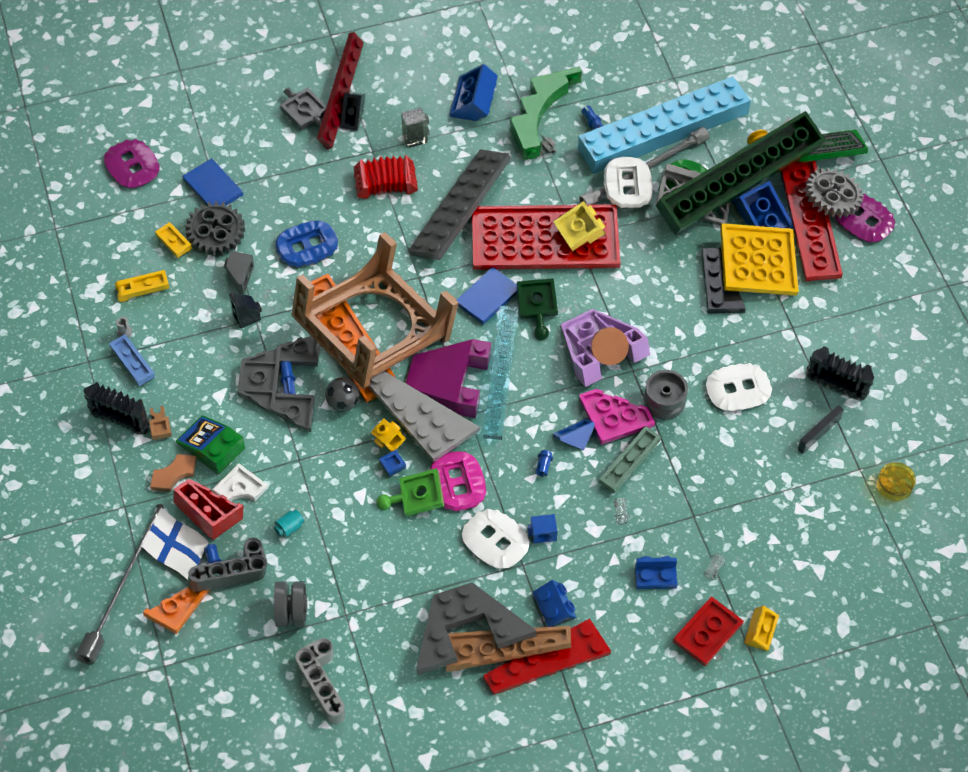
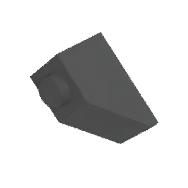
[224,251,254,295]

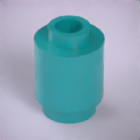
[274,509,305,538]

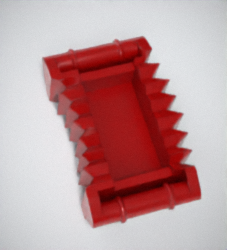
[353,155,418,199]

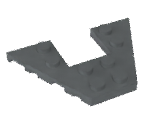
[238,336,320,432]
[416,582,537,675]

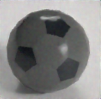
[325,377,359,412]

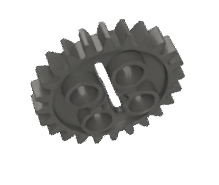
[185,201,245,256]

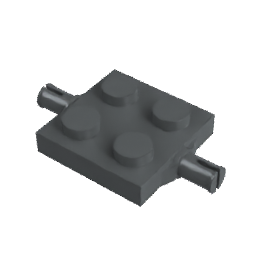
[280,87,327,130]

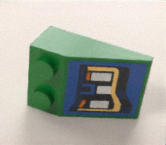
[176,415,245,475]

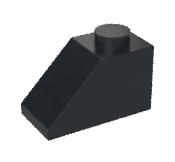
[340,91,365,130]
[229,293,262,329]

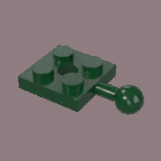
[517,278,558,340]

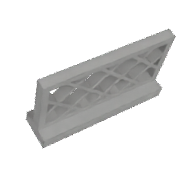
[656,164,731,225]

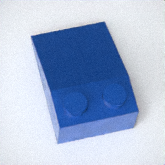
[733,181,794,230]

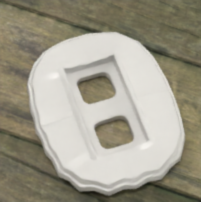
[604,157,653,208]
[706,363,772,411]
[462,509,530,569]

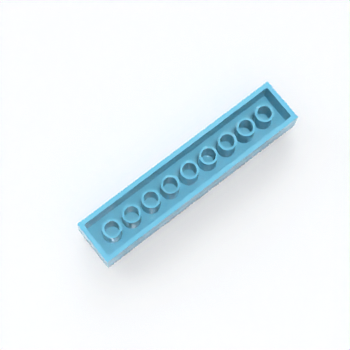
[578,76,751,174]

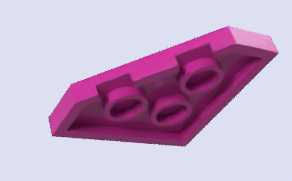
[579,389,655,445]

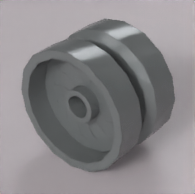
[644,370,688,420]
[274,581,308,627]

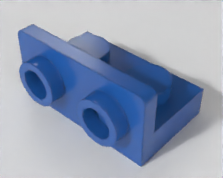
[635,556,678,589]

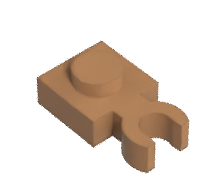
[149,406,172,440]

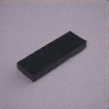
[798,405,844,454]

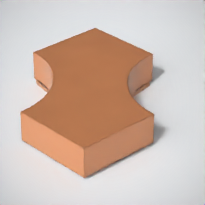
[150,454,197,492]

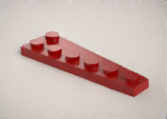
[483,618,611,695]

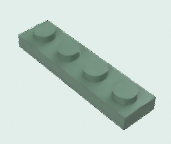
[599,426,661,494]

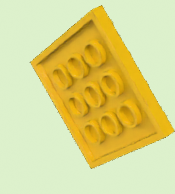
[720,223,799,296]

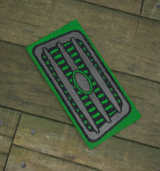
[798,129,868,162]

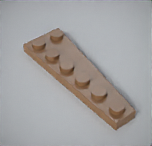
[446,626,571,672]

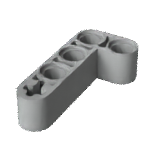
[295,638,345,724]

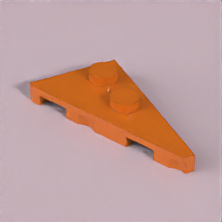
[143,587,210,634]

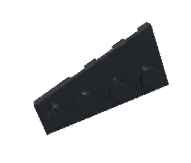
[702,248,746,313]

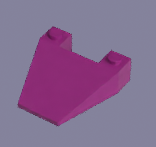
[406,339,491,418]

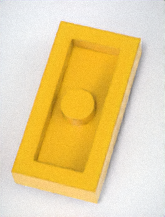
[155,222,192,258]

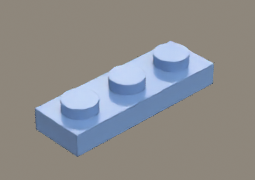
[109,334,155,386]

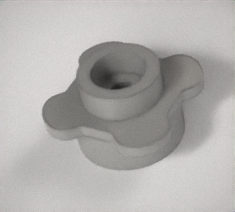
[540,135,556,153]

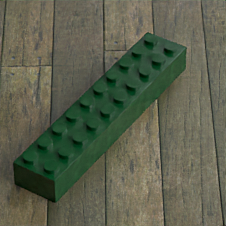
[655,111,826,235]

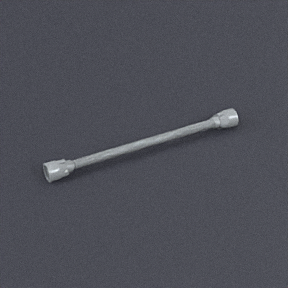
[579,127,709,205]

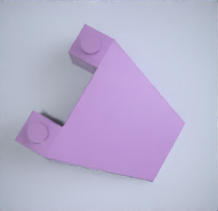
[561,309,650,387]

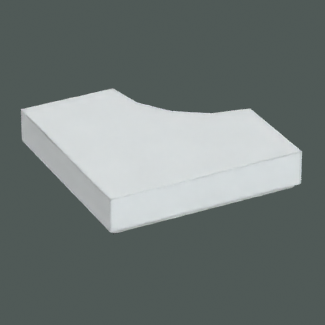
[212,463,268,501]

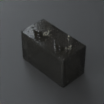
[401,108,430,148]

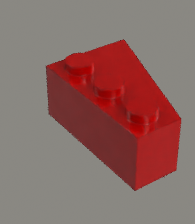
[173,479,244,540]

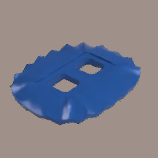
[275,220,338,268]

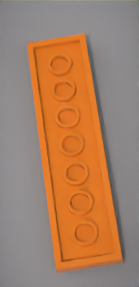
[311,274,395,403]

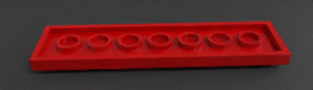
[780,161,843,281]

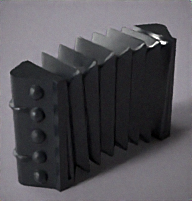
[805,346,874,400]
[83,382,149,434]

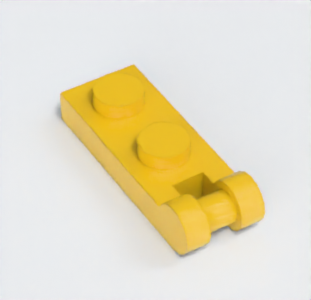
[115,270,170,302]

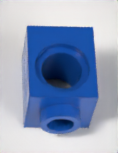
[527,514,558,544]

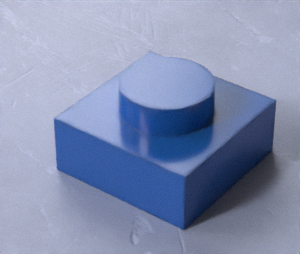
[379,450,406,477]

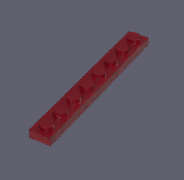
[317,32,364,149]

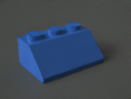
[449,64,498,121]

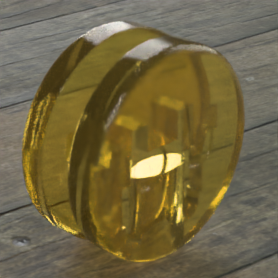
[877,462,916,501]

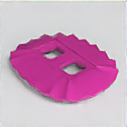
[430,451,486,511]

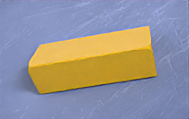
[744,605,779,651]

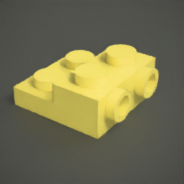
[553,201,605,251]

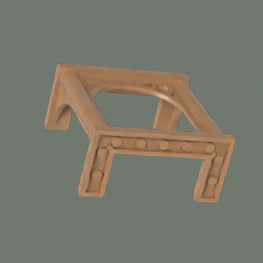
[291,232,459,389]

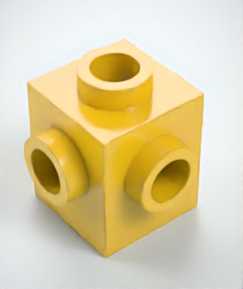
[371,419,406,452]

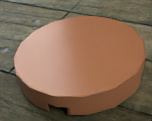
[591,327,629,365]

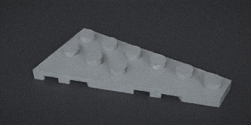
[368,371,480,462]

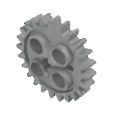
[804,167,864,218]

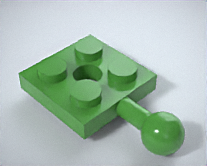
[376,468,444,516]

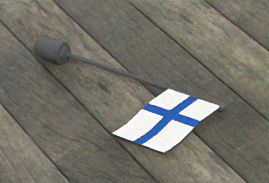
[75,504,209,665]

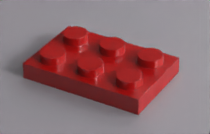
[673,596,744,667]

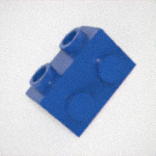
[533,580,577,627]

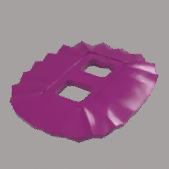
[104,138,160,188]
[834,194,896,242]

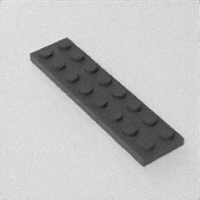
[409,149,511,260]

